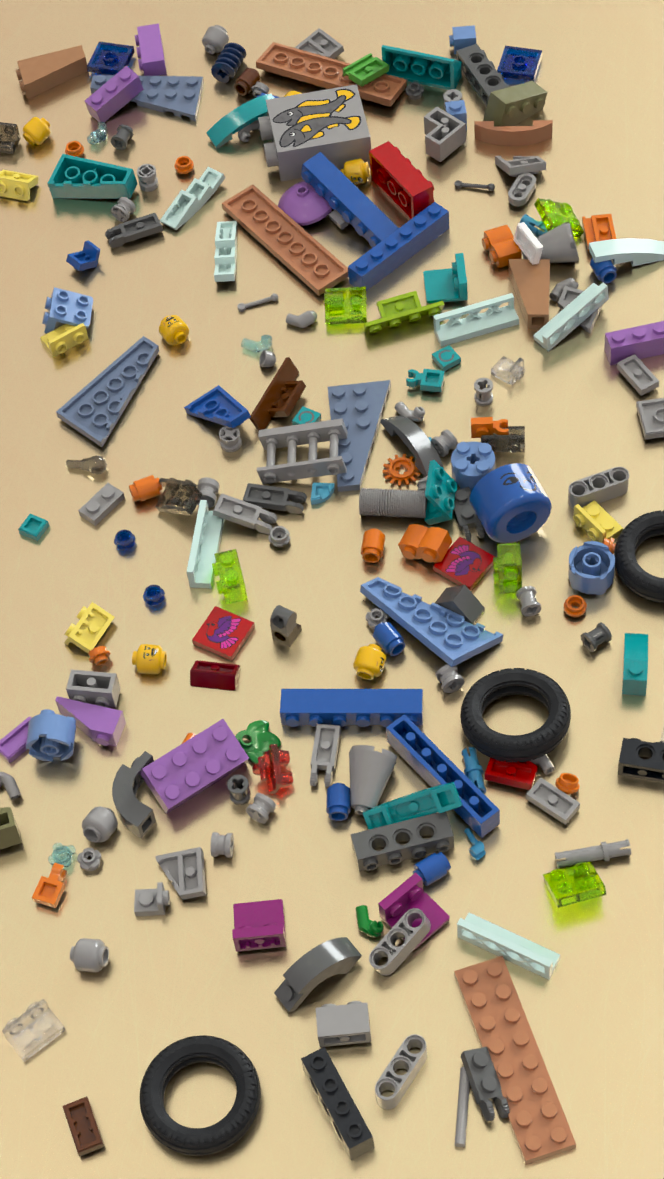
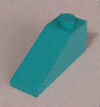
[622,633,648,696]

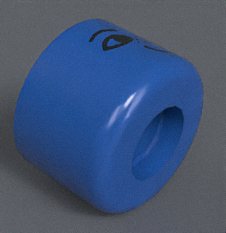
[470,463,552,543]

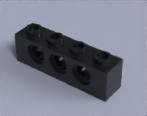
[618,738,664,782]
[301,1047,375,1160]

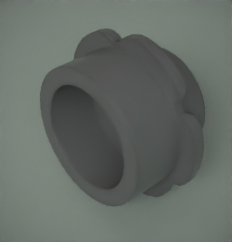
[405,82,424,100]

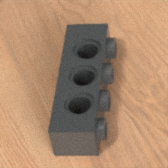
[456,44,510,107]
[351,811,454,871]

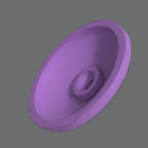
[278,181,332,226]

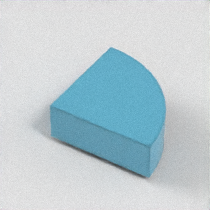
[311,483,335,505]

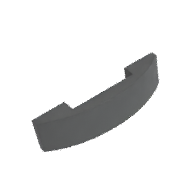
[380,415,444,477]

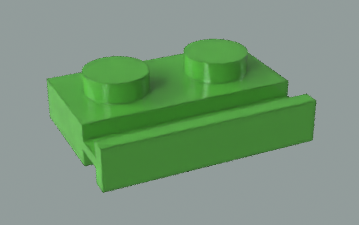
[343,53,389,87]

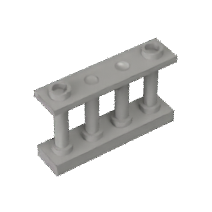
[257,418,348,484]

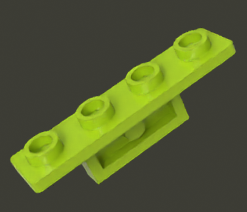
[363,291,444,333]

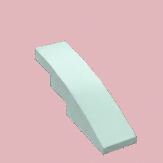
[160,167,225,230]
[214,221,237,282]
[588,238,664,267]

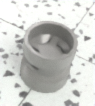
[137,164,159,192]
[194,477,220,508]

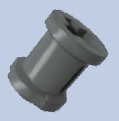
[111,124,134,150]
[581,622,612,652]
[227,774,251,805]

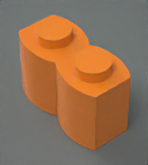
[482,225,522,268]
[398,524,452,563]

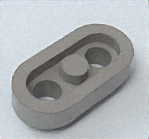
[508,173,536,206]

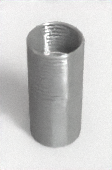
[359,488,428,519]

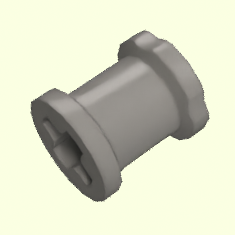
[474,378,493,406]
[516,586,541,616]

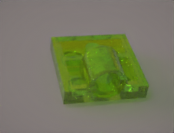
[534,198,584,238]
[324,287,367,325]
[543,861,607,908]

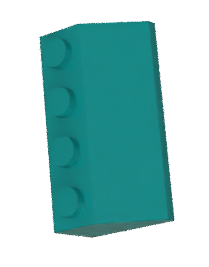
[381,45,462,90]

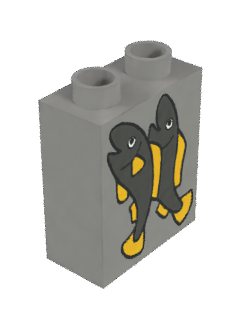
[258,84,371,181]

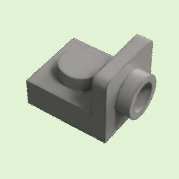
[134,882,170,916]

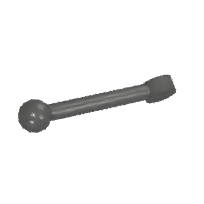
[454,180,495,191]

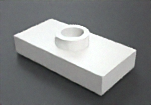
[513,222,543,265]

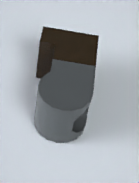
[270,605,302,647]

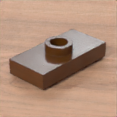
[62,1096,105,1157]

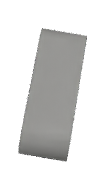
[568,467,629,509]
[369,908,431,976]
[375,1034,427,1110]

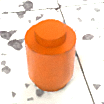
[129,475,163,502]
[361,528,385,563]

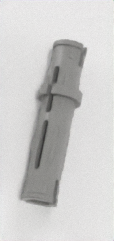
[554,839,631,868]

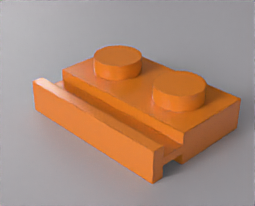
[582,214,616,251]

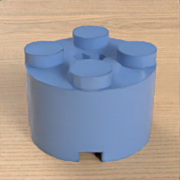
[451,442,495,491]
[568,541,615,595]
[26,709,76,762]

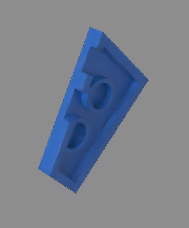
[184,385,251,428]

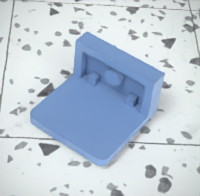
[42,287,93,333]

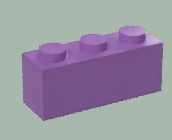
[135,23,167,76]
[85,65,144,125]
[604,321,664,365]

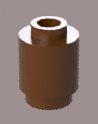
[234,68,261,96]

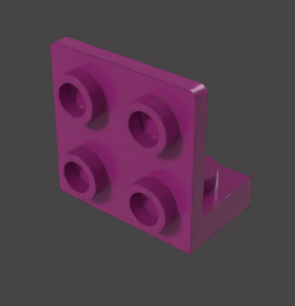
[378,872,450,950]
[232,899,286,952]

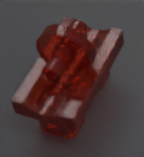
[252,744,293,794]

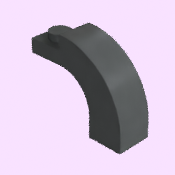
[112,751,156,838]
[274,937,362,1012]

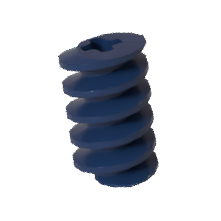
[211,42,247,83]

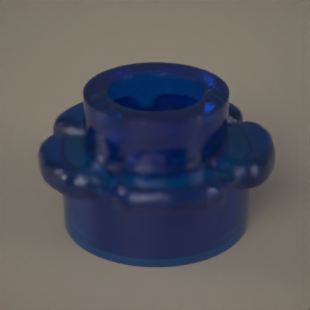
[114,530,136,550]
[143,585,165,606]

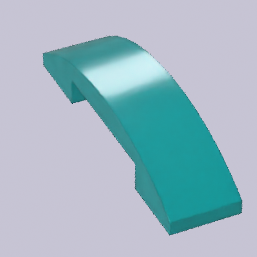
[206,93,274,149]
[363,782,462,830]

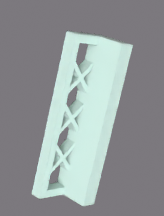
[533,282,609,352]
[433,293,519,347]
[186,500,225,589]
[457,913,560,980]

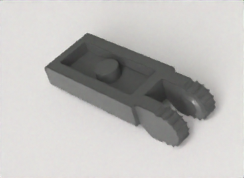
[105,213,163,248]
[243,483,307,514]
[453,487,485,541]
[461,1047,510,1121]

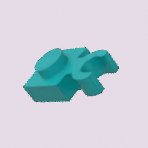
[406,369,445,392]

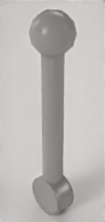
[237,293,279,312]

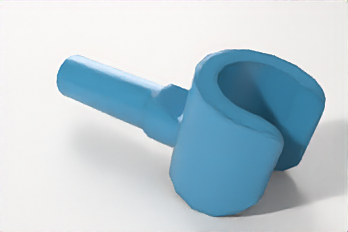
[464,828,486,861]

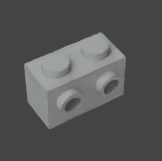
[66,669,121,708]
[315,1001,371,1047]

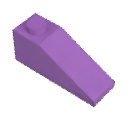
[55,696,126,746]

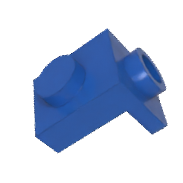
[66,240,100,271]

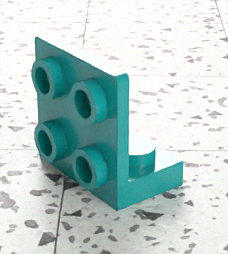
[423,253,468,304]
[425,460,457,525]

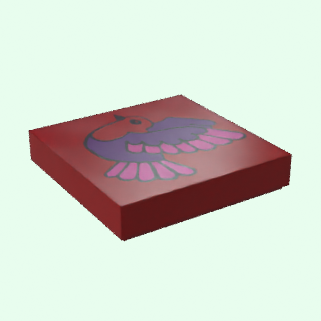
[433,536,496,591]
[192,606,255,661]

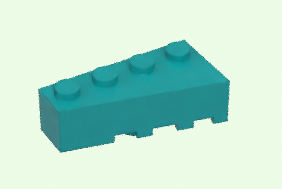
[47,154,138,199]

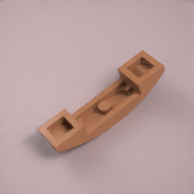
[474,120,553,146]

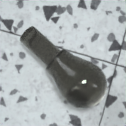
[66,455,107,475]

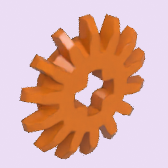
[382,454,421,486]

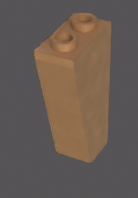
[15,45,88,99]
[509,259,550,329]

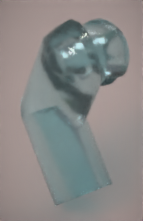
[87,122,107,145]
[241,335,272,353]

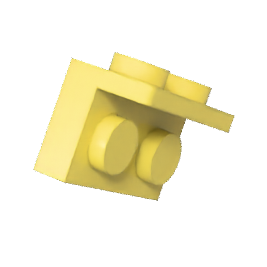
[0,170,38,201]
[40,323,89,357]
[573,500,623,543]
[64,602,115,653]

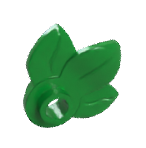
[235,720,281,765]

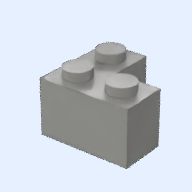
[424,107,466,162]

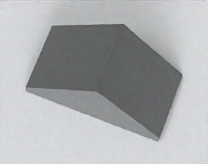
[435,585,485,625]

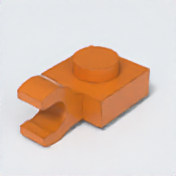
[471,417,509,438]
[32,863,67,908]

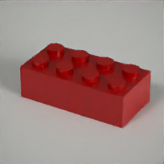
[369,141,435,220]

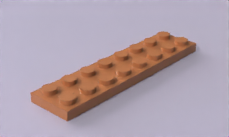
[256,42,407,107]
[222,185,349,296]
[454,956,576,1165]

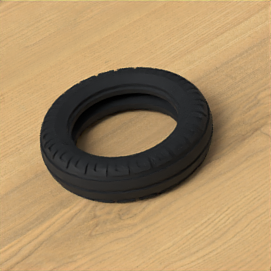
[614,510,664,603]
[460,668,571,762]
[139,1035,261,1156]

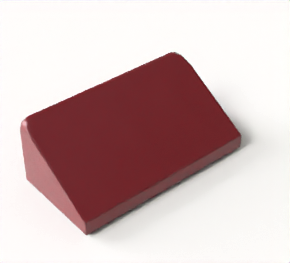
[190,660,240,691]

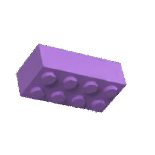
[140,719,249,814]

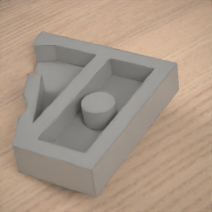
[295,28,344,59]
[155,847,206,900]

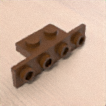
[249,357,306,432]

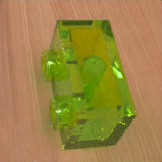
[493,543,522,593]
[212,549,248,605]

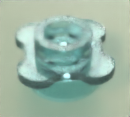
[48,842,76,867]

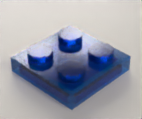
[87,41,135,75]
[497,46,542,81]

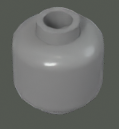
[202,25,229,54]
[82,806,118,843]
[70,938,109,972]

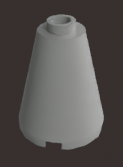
[521,222,579,263]
[349,745,397,815]

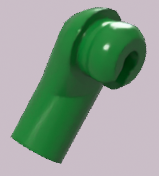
[355,905,384,937]

